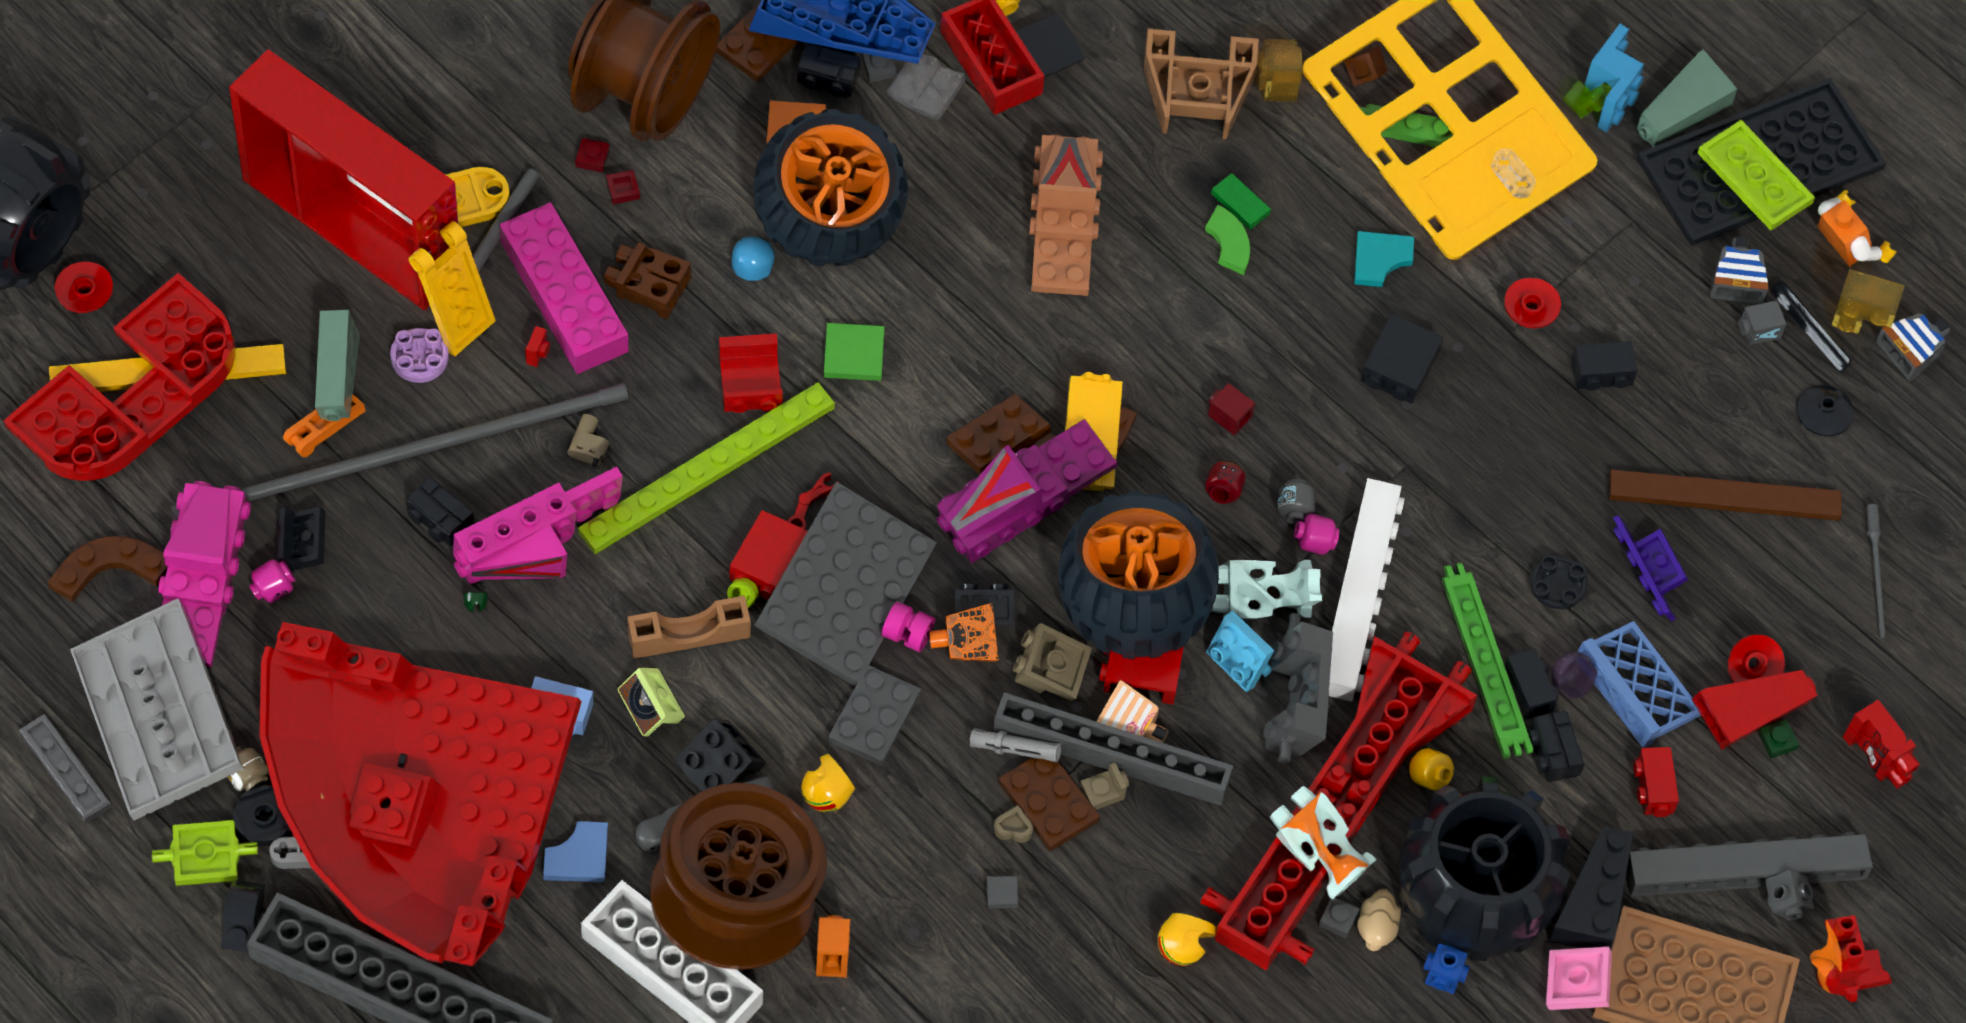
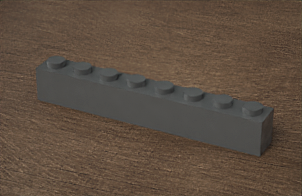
[993,692,1233,806]
[1626,832,1873,897]

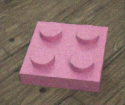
[1546,947,1612,1010]

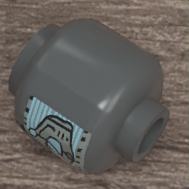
[1277,479,1316,524]

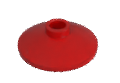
[55,262,113,313]
[1504,278,1561,328]
[1728,634,1785,683]

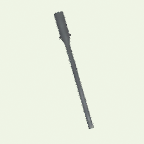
[1867,504,1886,639]

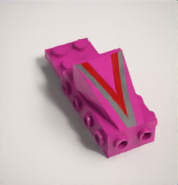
[453,467,623,585]

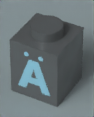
[1739,301,1787,345]

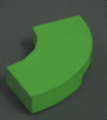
[1205,205,1250,275]

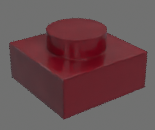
[575,138,610,173]
[606,170,640,205]

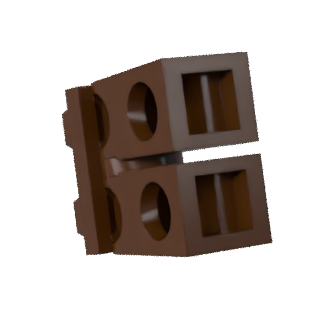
[604,242,692,320]

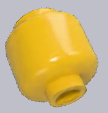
[1409,748,1454,791]

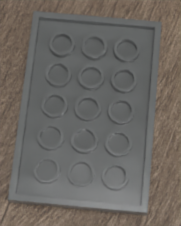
[754,482,937,687]

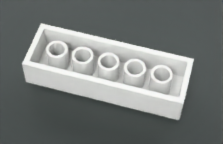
[581,880,763,1023]

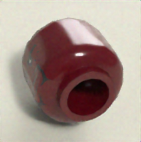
[1205,461,1246,504]

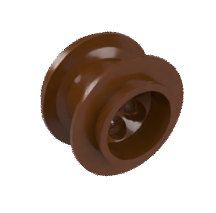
[568,0,720,142]
[650,783,827,969]

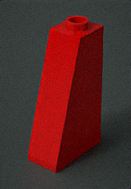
[1692,670,1818,750]

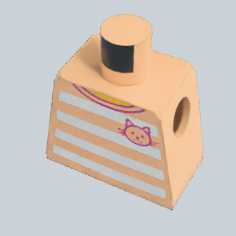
[1096,680,1169,743]

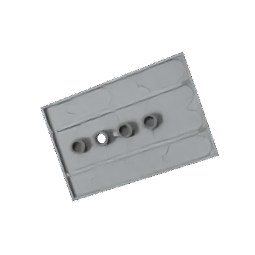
[70,598,244,821]

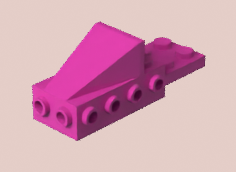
[159,481,251,667]

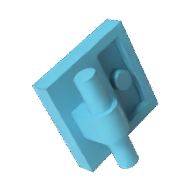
[1206,611,1274,692]

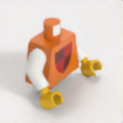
[1818,190,1897,267]

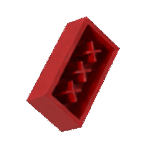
[940,0,1044,115]

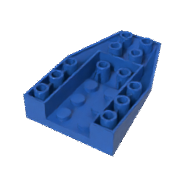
[749,0,936,64]

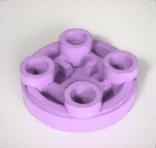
[390,328,449,383]

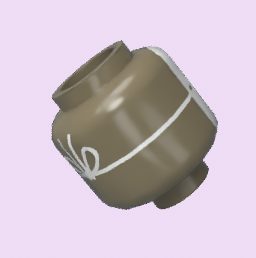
[227,746,268,791]

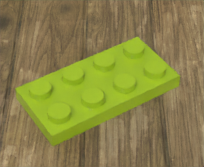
[1697,120,1815,231]

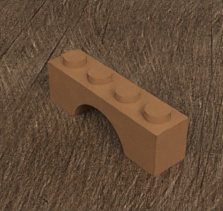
[627,596,751,659]

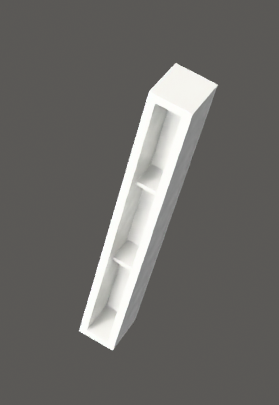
[1329,478,1405,702]

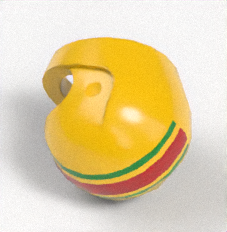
[801,753,855,812]
[1158,913,1216,966]

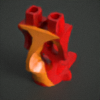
[1810,915,1892,1002]

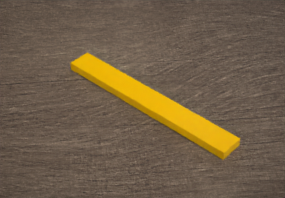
[49,344,286,392]

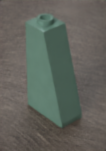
[1637,49,1737,147]
[315,310,360,421]

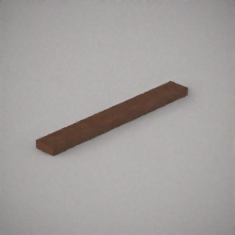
[1609,470,1842,521]

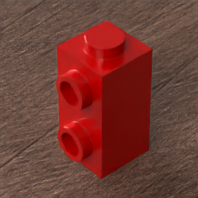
[1633,747,1679,817]

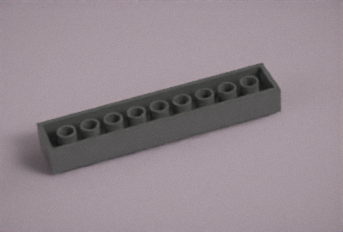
[247,892,553,1023]

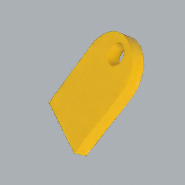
[446,167,510,227]

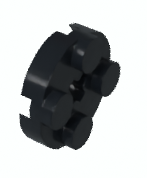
[233,785,292,847]

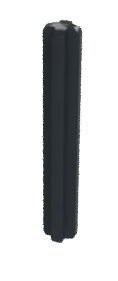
[1771,280,1851,371]

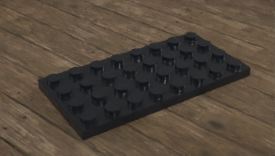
[1637,78,1886,246]

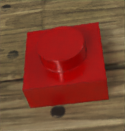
[526,326,550,367]

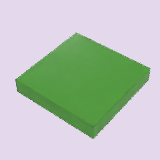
[824,323,884,381]

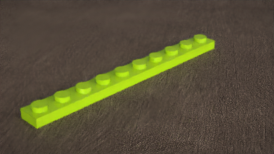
[578,383,835,554]

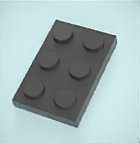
[828,665,921,766]

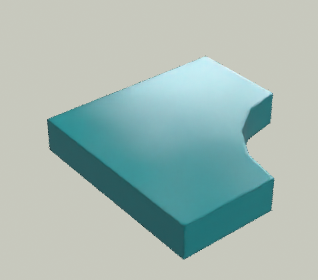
[1354,231,1414,287]

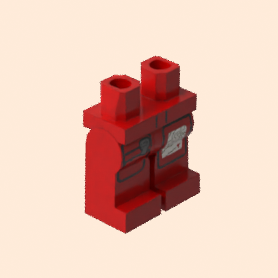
[1842,700,1920,789]

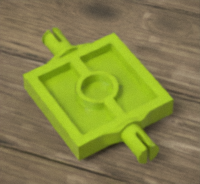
[152,820,258,886]

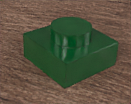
[1758,720,1799,759]

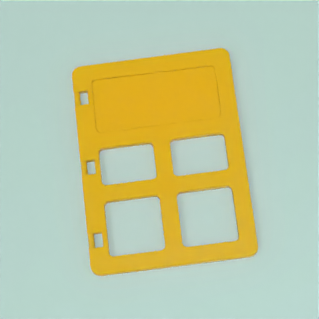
[1302,0,1597,260]

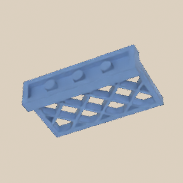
[1574,621,1701,748]

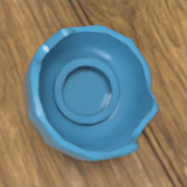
[731,236,775,281]

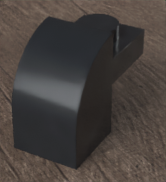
[221,880,265,952]

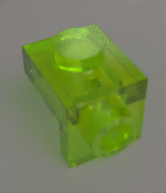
[1563,81,1612,118]

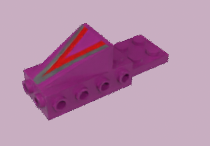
[936,419,1117,564]

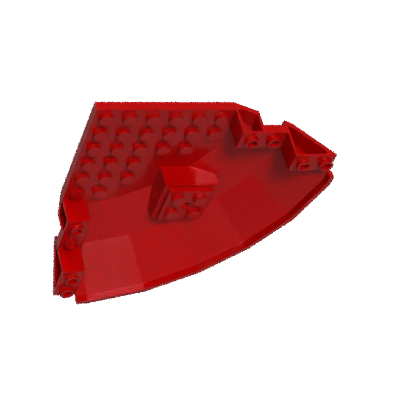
[260,622,582,966]

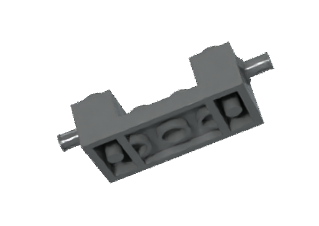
[1263,613,1333,763]

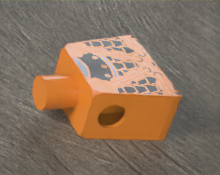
[929,604,999,662]

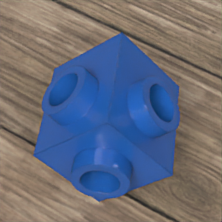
[1423,943,1470,994]

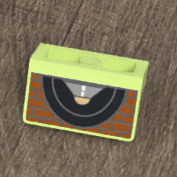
[618,668,685,736]

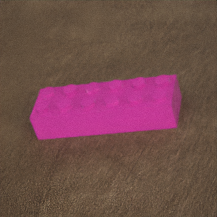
[499,202,629,374]

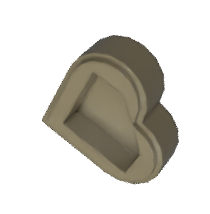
[994,805,1033,843]

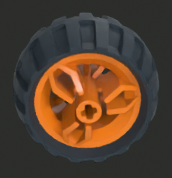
[753,109,908,267]
[1058,491,1219,659]

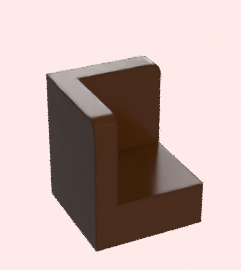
[1344,45,1388,87]

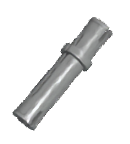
[970,728,1061,762]

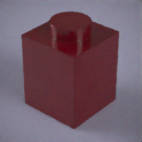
[1208,383,1255,436]

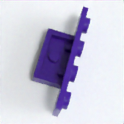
[1613,515,1689,621]

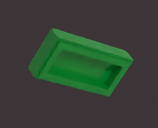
[1211,173,1271,230]

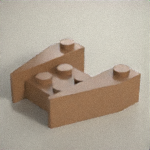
[1143,29,1259,139]

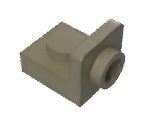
[1080,762,1129,810]

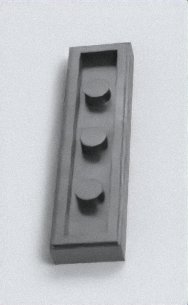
[19,714,111,824]

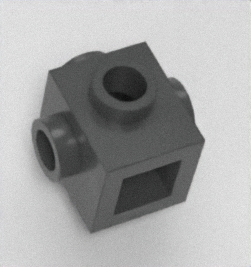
[1765,869,1814,920]

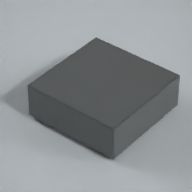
[986,876,1018,909]

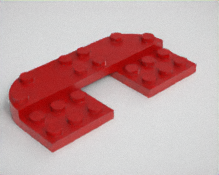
[3,273,235,481]

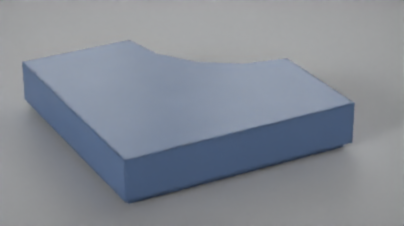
[543,821,608,882]

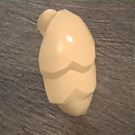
[1357,889,1401,951]

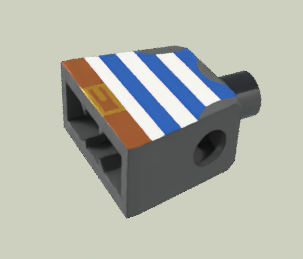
[1709,237,1768,304]
[1876,313,1950,382]

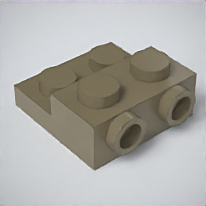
[1013,623,1092,702]

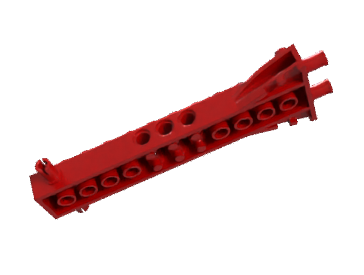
[1200,632,1477,971]

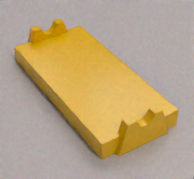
[1065,372,1123,492]

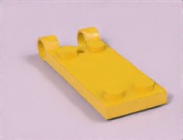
[408,221,496,357]

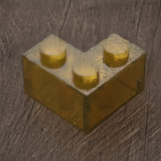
[1257,39,1303,102]
[1831,269,1905,334]

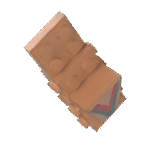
[1029,134,1103,296]

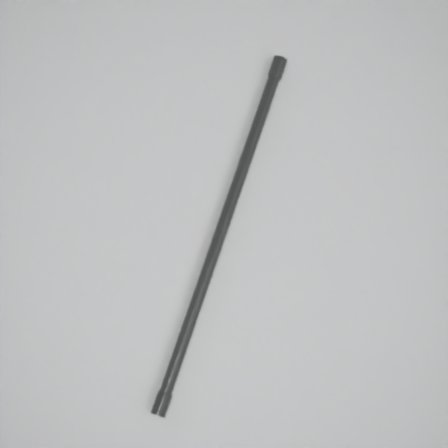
[170,383,628,520]

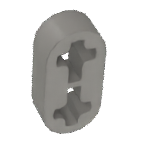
[269,837,311,869]

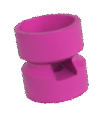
[882,601,936,653]

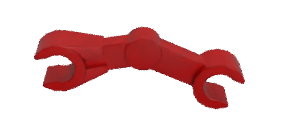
[787,473,839,530]

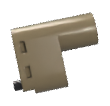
[567,414,609,467]

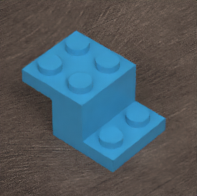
[1583,24,1644,133]

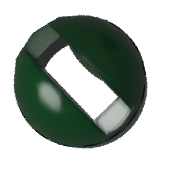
[464,592,488,612]

